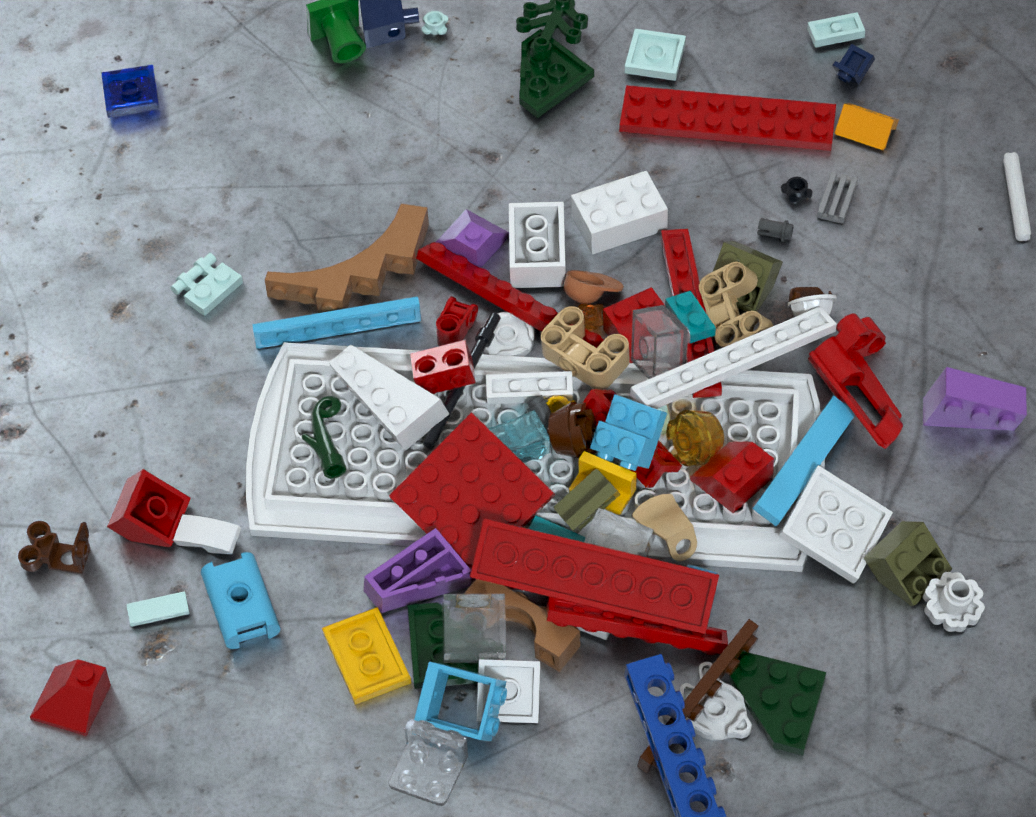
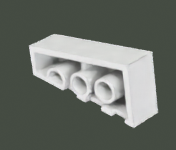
[329,345,449,451]

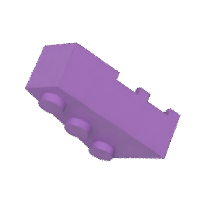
[923,367,1027,431]
[363,528,471,613]

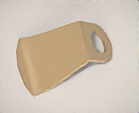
[632,494,697,561]

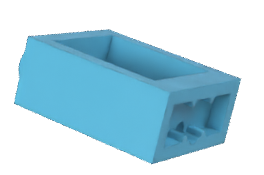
[414,662,507,741]

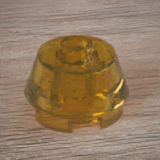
[666,410,724,467]

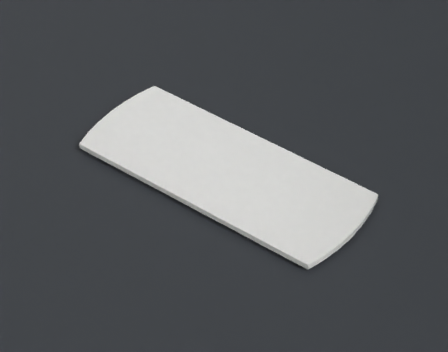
[246,342,825,572]

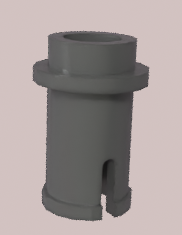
[757,218,794,242]
[527,395,552,434]

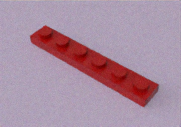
[547,597,728,655]

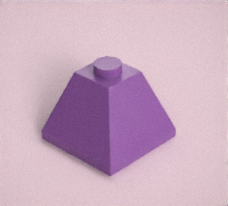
[436,209,509,268]

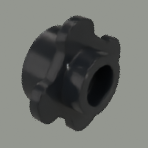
[781,177,813,204]

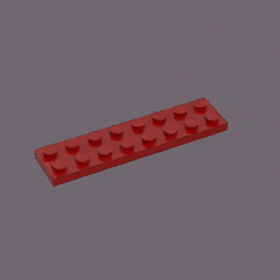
[619,85,836,151]
[470,519,719,634]

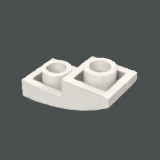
[173,514,241,554]

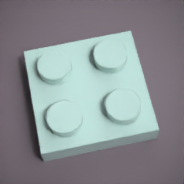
[625,29,686,81]

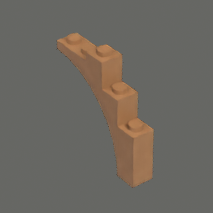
[265,204,429,313]

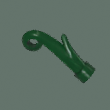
[302,396,346,479]

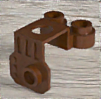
[18,521,91,574]

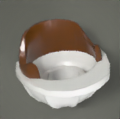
[787,287,837,317]

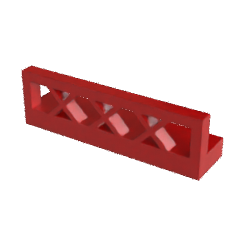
[582,389,682,488]

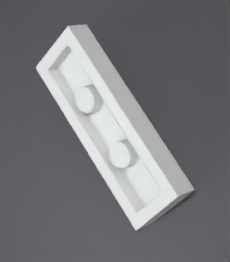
[486,371,573,405]

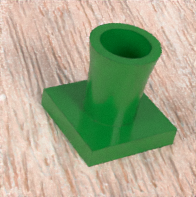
[306,0,366,63]

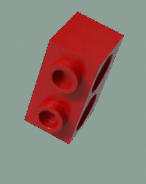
[410,340,476,394]

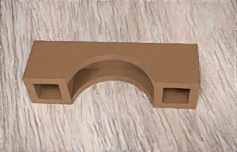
[461,579,580,672]

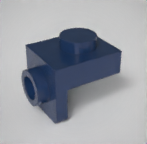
[832,44,875,85]

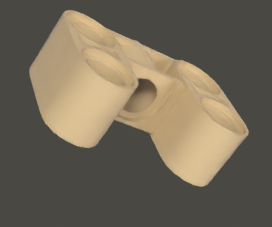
[699,262,773,347]
[541,306,630,390]

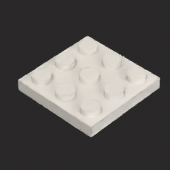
[778,465,893,584]

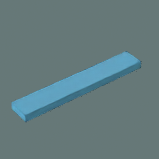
[252,297,421,349]
[752,396,855,526]

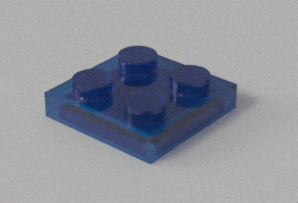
[101,65,160,118]

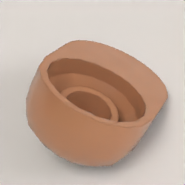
[563,270,624,304]

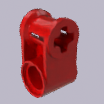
[436,296,478,346]

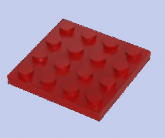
[389,412,555,579]

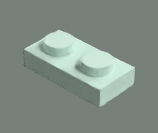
[807,12,865,48]

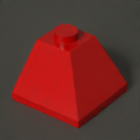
[30,659,111,736]

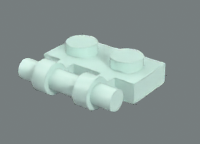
[170,253,243,316]

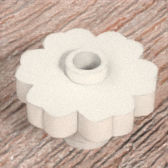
[923,572,985,632]

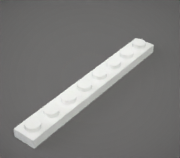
[630,306,837,409]

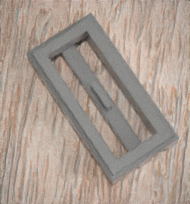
[817,172,858,224]

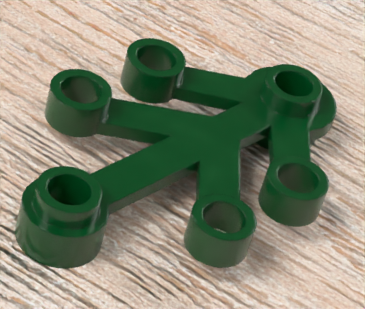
[516,0,588,60]

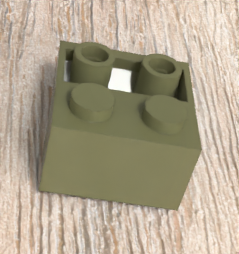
[713,241,783,312]
[864,521,952,606]

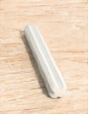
[1003,152,1031,241]

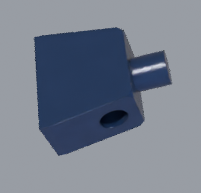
[360,0,420,48]

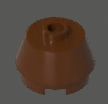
[547,401,597,458]

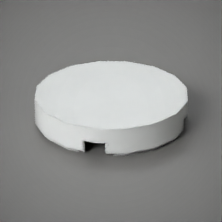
[481,312,535,357]

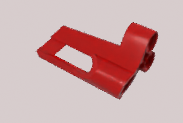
[808,313,903,449]

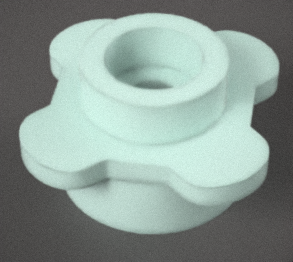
[422,11,448,35]

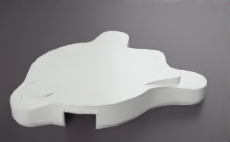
[663,662,752,740]

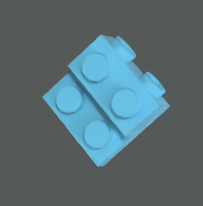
[590,394,667,471]

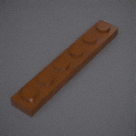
[637,619,759,773]

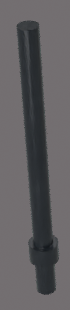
[423,313,501,449]

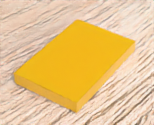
[322,607,411,705]

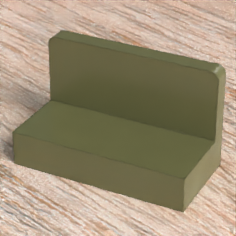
[554,469,620,534]

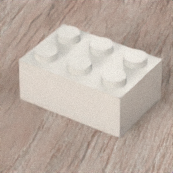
[571,171,668,255]
[509,202,566,288]

